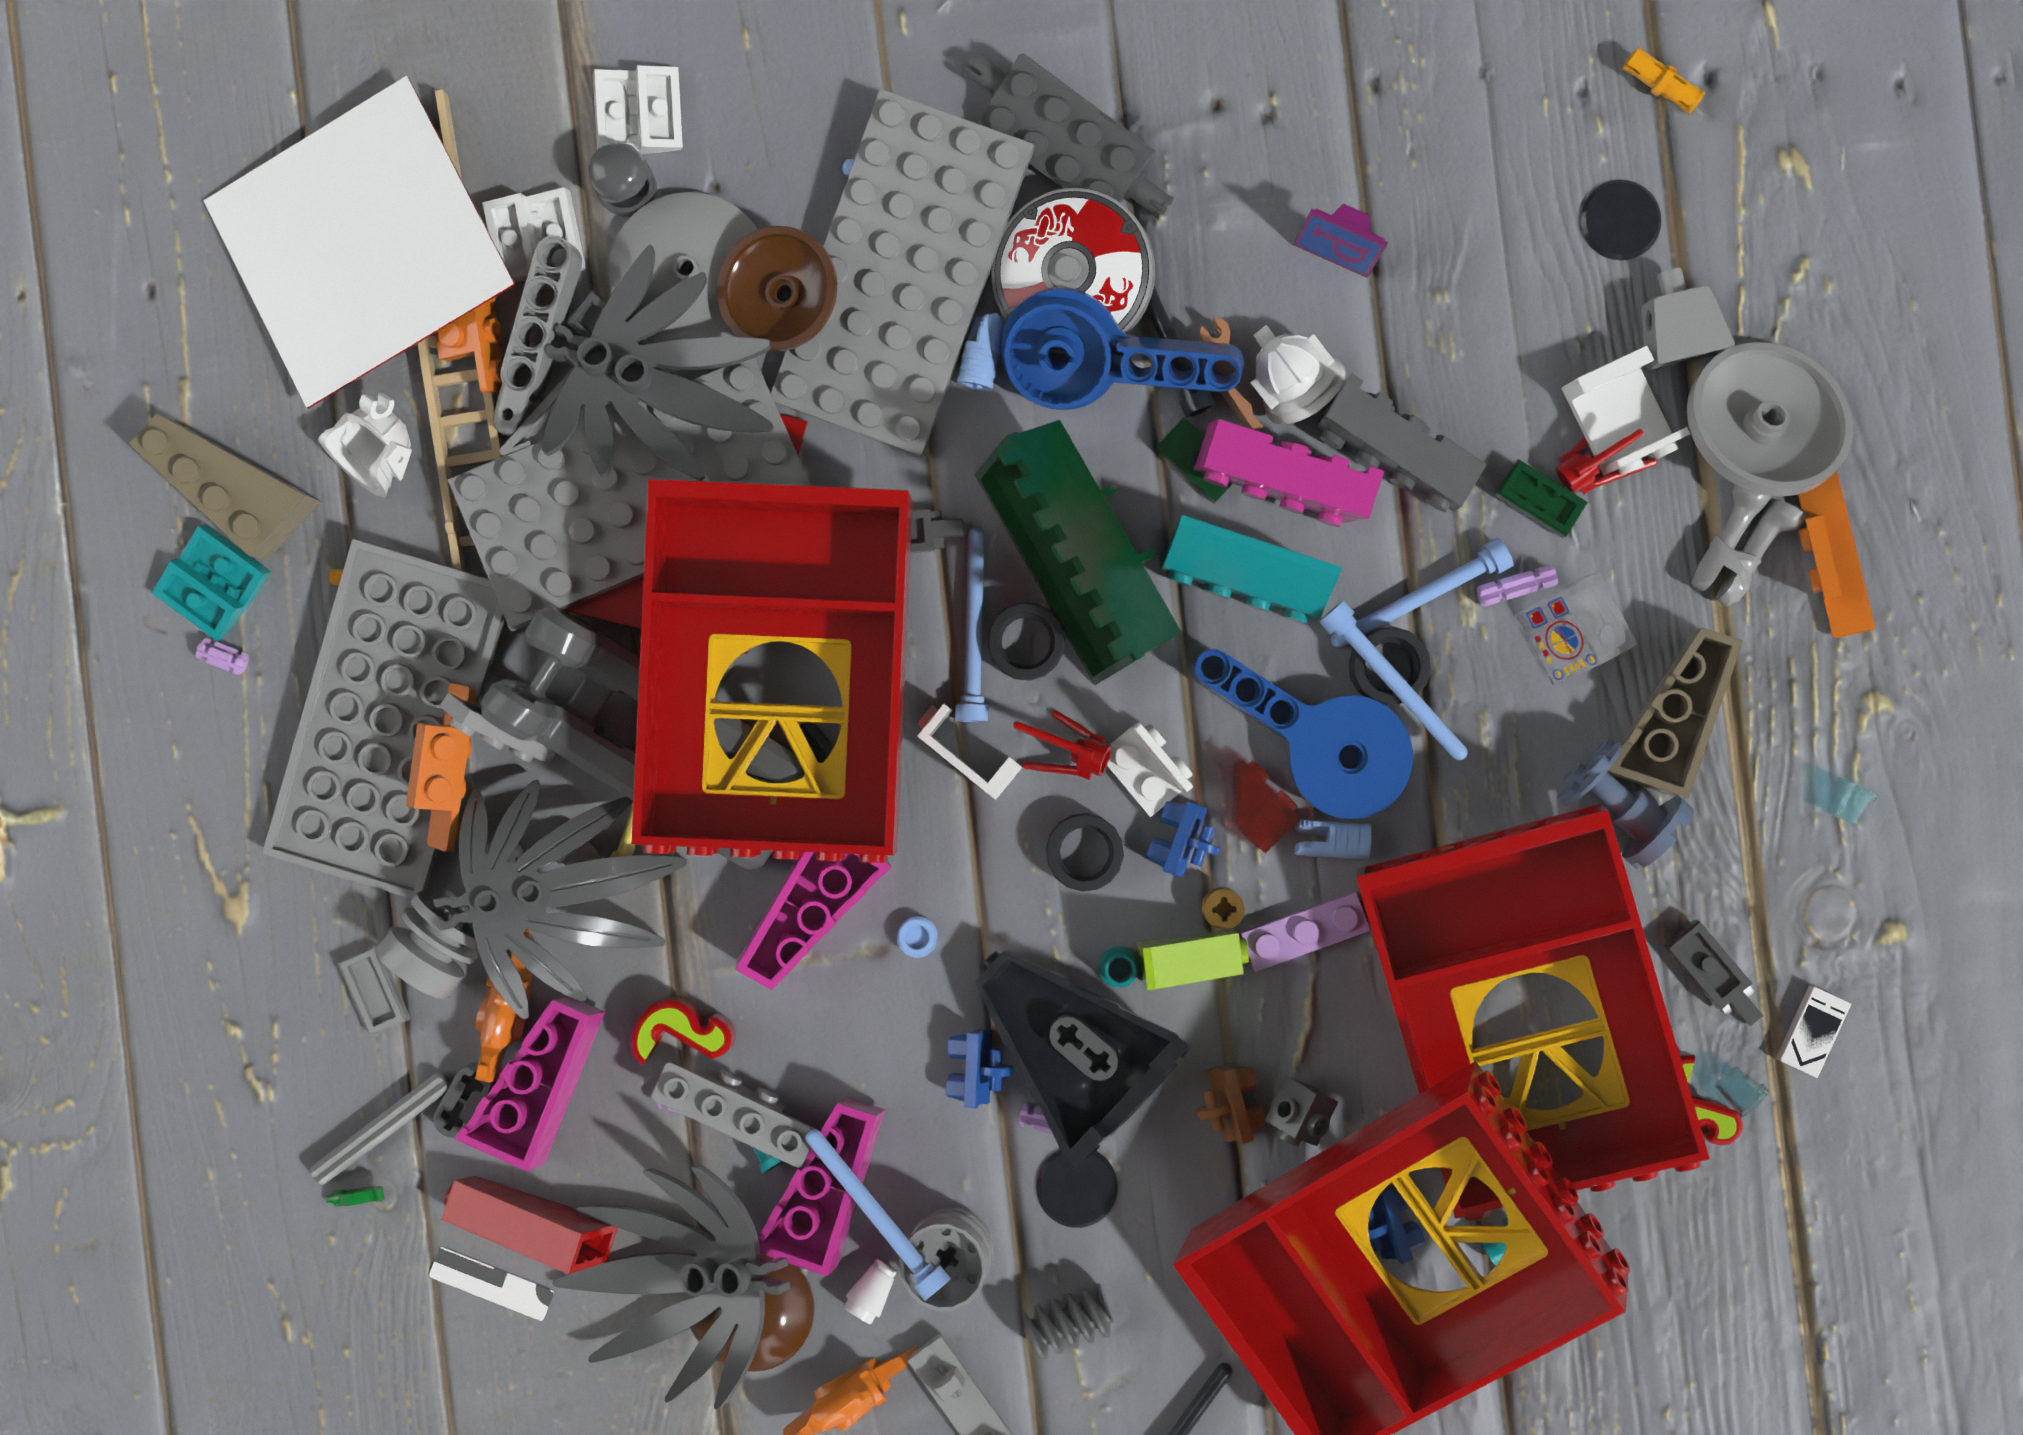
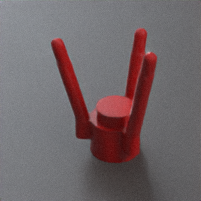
[1555,429,1658,495]
[1013,710,1112,780]

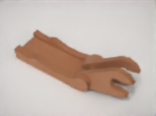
[1198,317,1264,432]

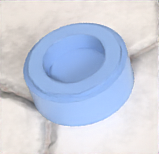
[897,916,938,958]

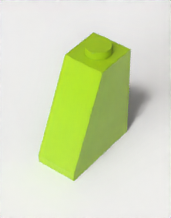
[1138,930,1249,990]

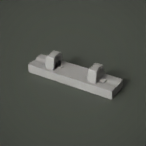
[907,1332,1013,1435]

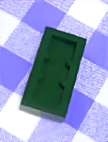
[1155,417,1232,504]
[1494,459,1588,538]

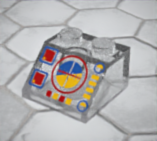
[1515,572,1638,685]

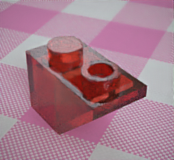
[1232,760,1300,853]

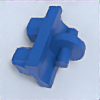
[1147,801,1220,877]
[946,1028,1014,1109]
[1368,1185,1425,1264]

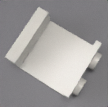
[1561,346,1690,476]
[917,704,1022,800]

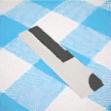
[429,1247,554,1321]

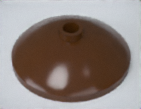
[717,226,838,352]
[694,1254,815,1372]

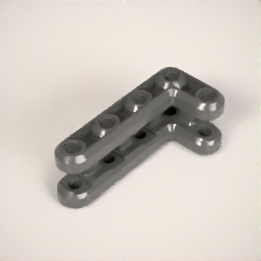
[480,607,805,871]

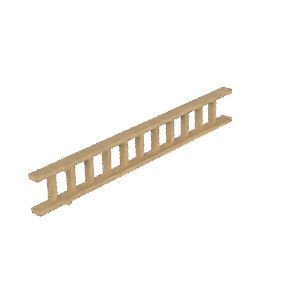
[417,89,504,572]

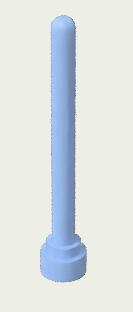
[955,527,988,722]
[1330,538,1514,648]
[1319,600,1467,760]
[806,1129,951,1301]

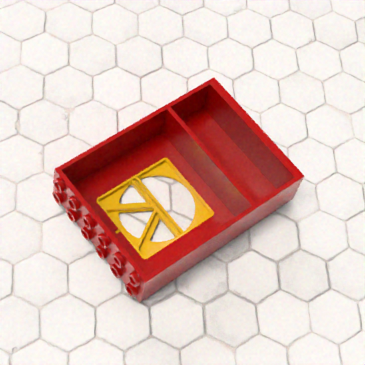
[631,479,913,863]
[1356,803,1710,1221]
[1173,1061,1630,1435]

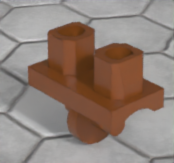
[1196,1066,1267,1144]

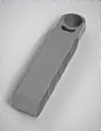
[493,235,582,437]

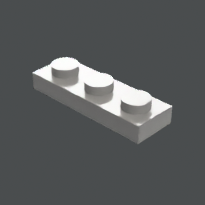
[439,692,556,764]

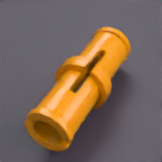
[1622,46,1705,115]

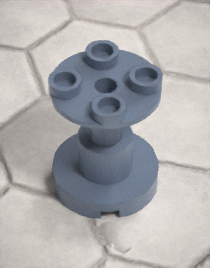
[1557,737,1694,869]

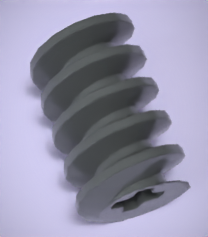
[1022,1283,1113,1360]

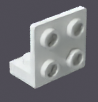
[1107,722,1193,817]

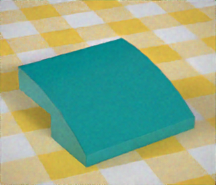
[152,524,272,641]

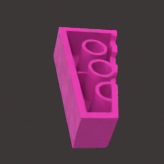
[1194,419,1385,527]
[735,852,892,990]
[454,996,605,1172]
[758,1097,886,1276]

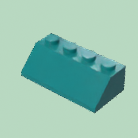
[1161,515,1342,624]

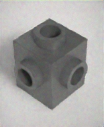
[1265,1076,1338,1147]

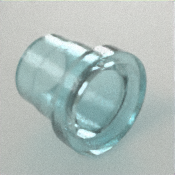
[1827,776,1878,825]
[1715,1066,1769,1118]

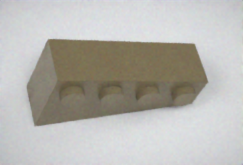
[129,414,322,561]
[1607,627,1743,799]

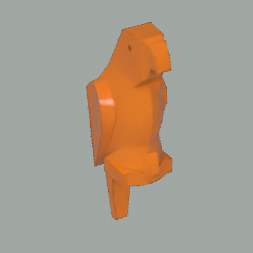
[475,929,532,1083]
[783,1346,918,1435]

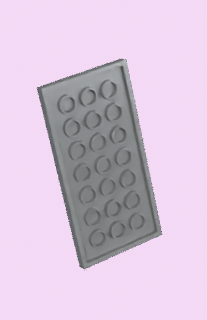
[771,89,1035,457]
[448,358,811,632]
[262,539,505,899]

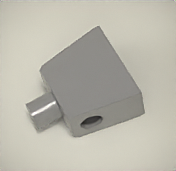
[1641,268,1735,371]

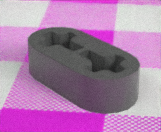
[1049,1014,1118,1081]
[434,1062,496,1138]

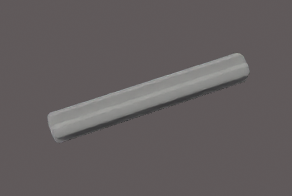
[310,1072,451,1185]

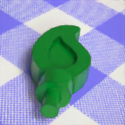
[326,1186,385,1207]

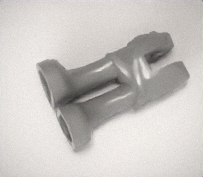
[1691,485,1807,607]

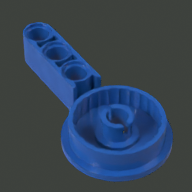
[1000,287,1244,410]
[1190,649,1413,819]

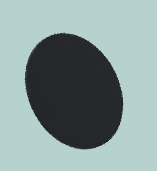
[1580,180,1662,261]
[1036,1150,1118,1228]

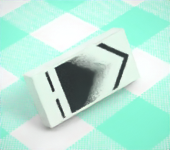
[1775,985,1851,1078]

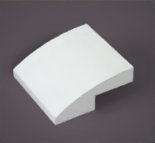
[593,65,683,154]
[482,187,586,282]

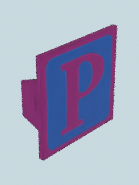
[1293,203,1388,278]

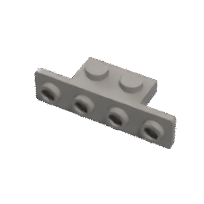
[651,1061,817,1168]

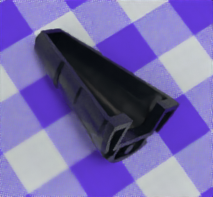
[975,951,1191,1168]

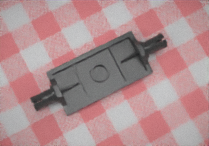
[963,52,1174,220]

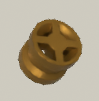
[1201,887,1245,930]

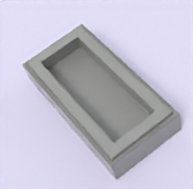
[337,944,411,1037]

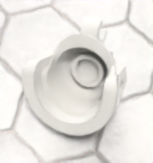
[1250,325,1346,425]
[318,393,412,498]

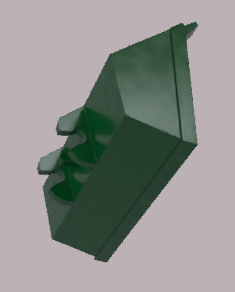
[974,420,1182,685]

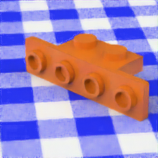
[435,296,504,395]
[1798,471,1875,638]
[406,683,478,852]

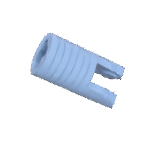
[957,313,1004,391]
[1294,819,1371,860]

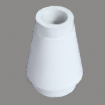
[843,1258,897,1324]

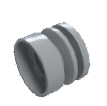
[375,891,478,1000]
[899,1207,994,1311]

